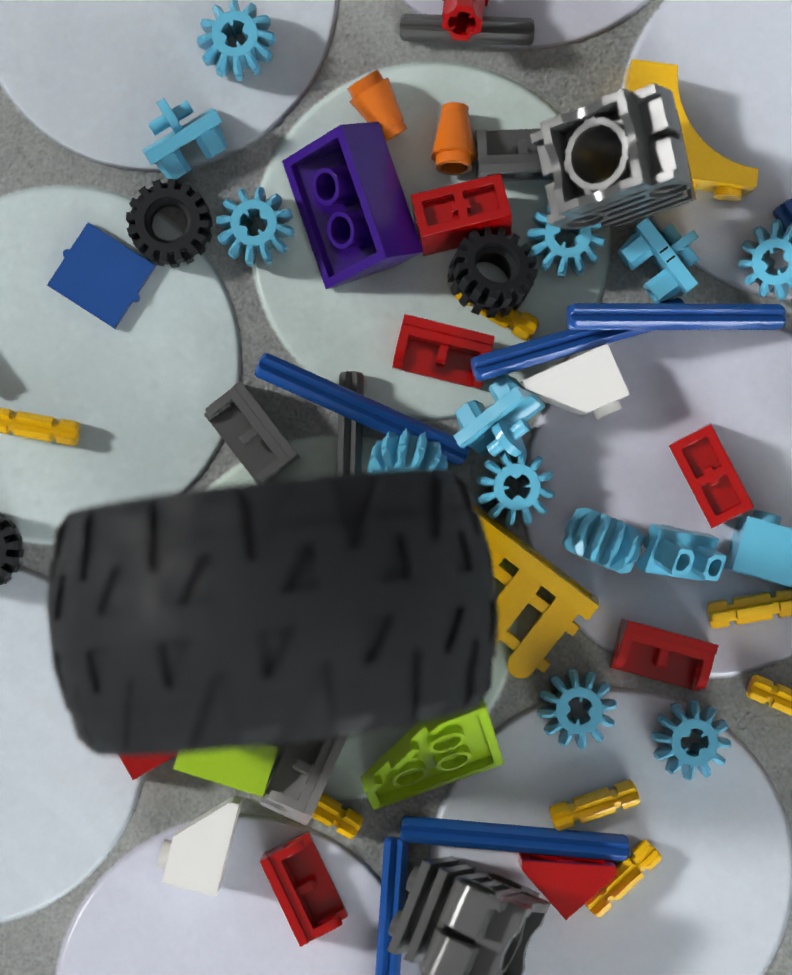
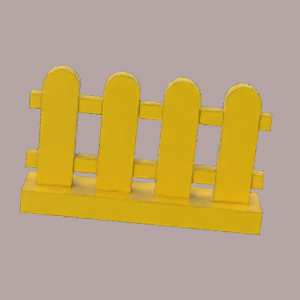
[473,503,599,679]

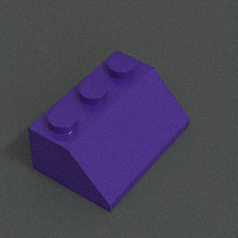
[282,122,424,289]

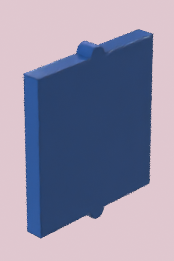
[47,223,156,329]

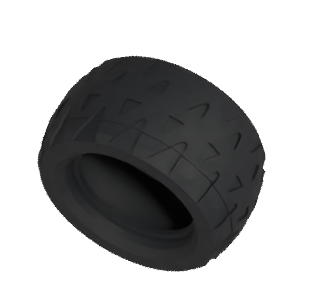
[47,469,499,756]

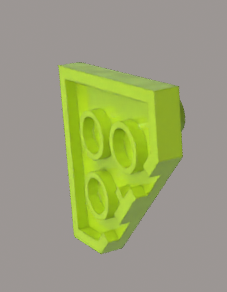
[360,699,504,810]

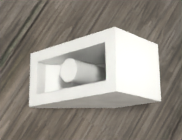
[520,343,630,419]
[157,795,243,896]

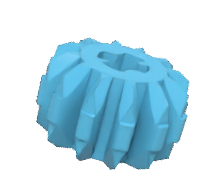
[197,0,276,82]
[216,187,295,267]
[526,204,605,278]
[738,219,792,300]
[367,428,448,472]
[476,449,555,527]
[562,507,645,574]
[537,668,617,749]
[650,699,731,780]

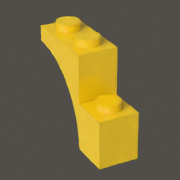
[624,59,759,201]

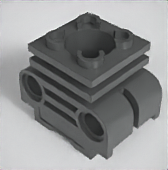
[530,83,696,229]
[387,856,551,975]

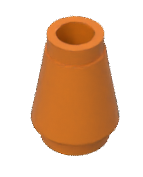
[347,70,407,142]
[431,102,477,175]

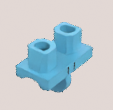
[142,98,228,179]
[617,217,700,303]
[453,374,545,457]
[636,523,726,581]

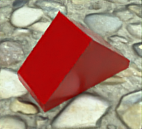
[518,852,616,920]

